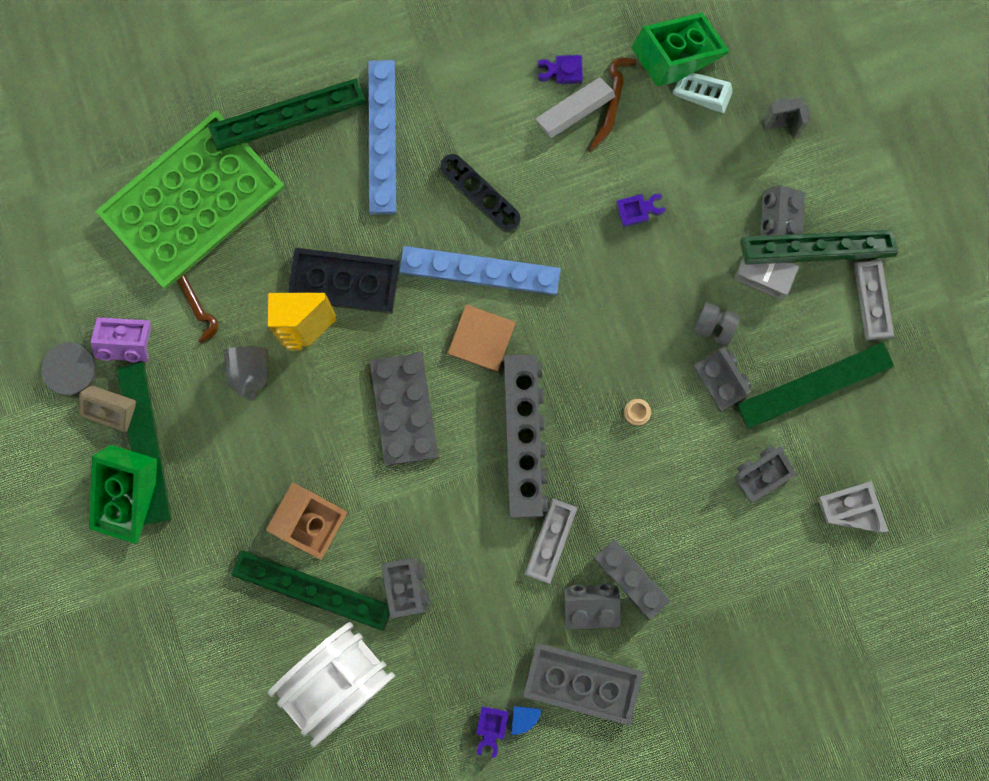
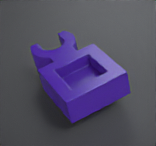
[538,55,583,84]
[616,194,666,228]
[476,706,509,758]

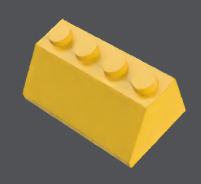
[268,293,336,351]

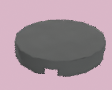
[41,342,97,396]

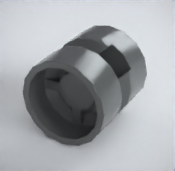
[692,301,741,347]

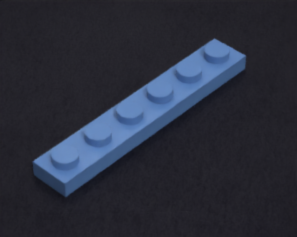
[369,60,396,215]
[400,246,561,296]

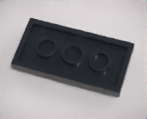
[288,248,400,314]

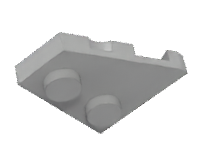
[818,481,888,533]

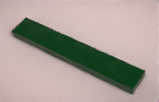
[208,78,366,152]
[740,230,899,265]
[737,342,895,429]
[117,362,172,525]
[231,550,390,632]

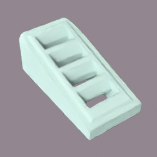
[673,73,733,113]

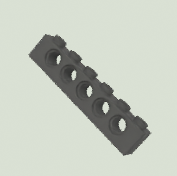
[504,355,548,519]

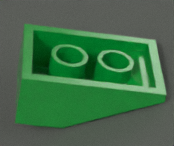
[631,12,729,87]
[89,445,157,544]

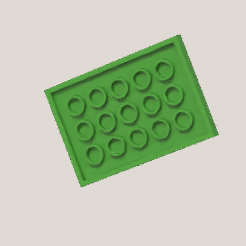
[96,110,286,290]

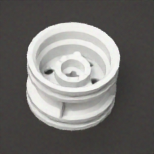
[268,622,396,748]

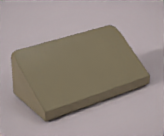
[79,386,136,432]

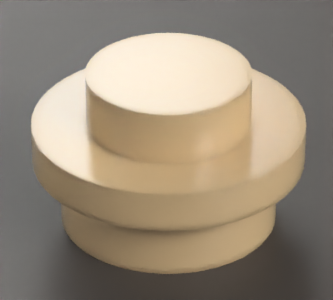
[624,399,651,426]

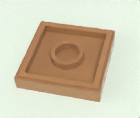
[448,304,516,373]

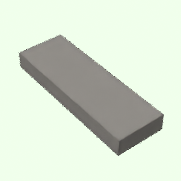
[535,77,615,139]
[854,259,894,341]
[525,498,578,584]

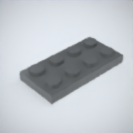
[370,352,438,466]
[523,643,644,726]

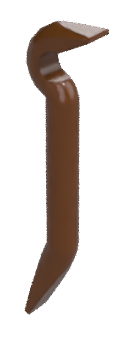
[589,57,637,153]
[177,274,219,343]

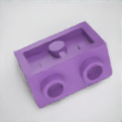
[91,317,152,362]

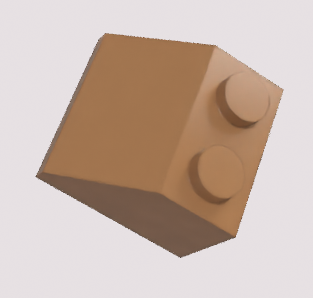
[266,482,347,560]

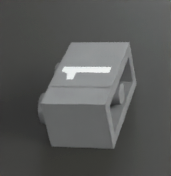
[734,258,799,300]

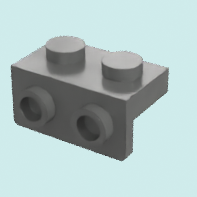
[762,97,810,139]
[761,186,805,236]
[733,445,797,504]
[564,583,620,629]

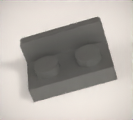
[693,347,752,412]
[381,558,430,618]

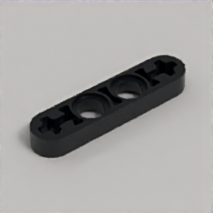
[440,154,521,233]

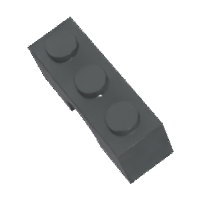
[593,539,670,620]

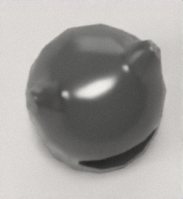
[224,347,268,401]

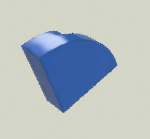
[511,706,541,735]

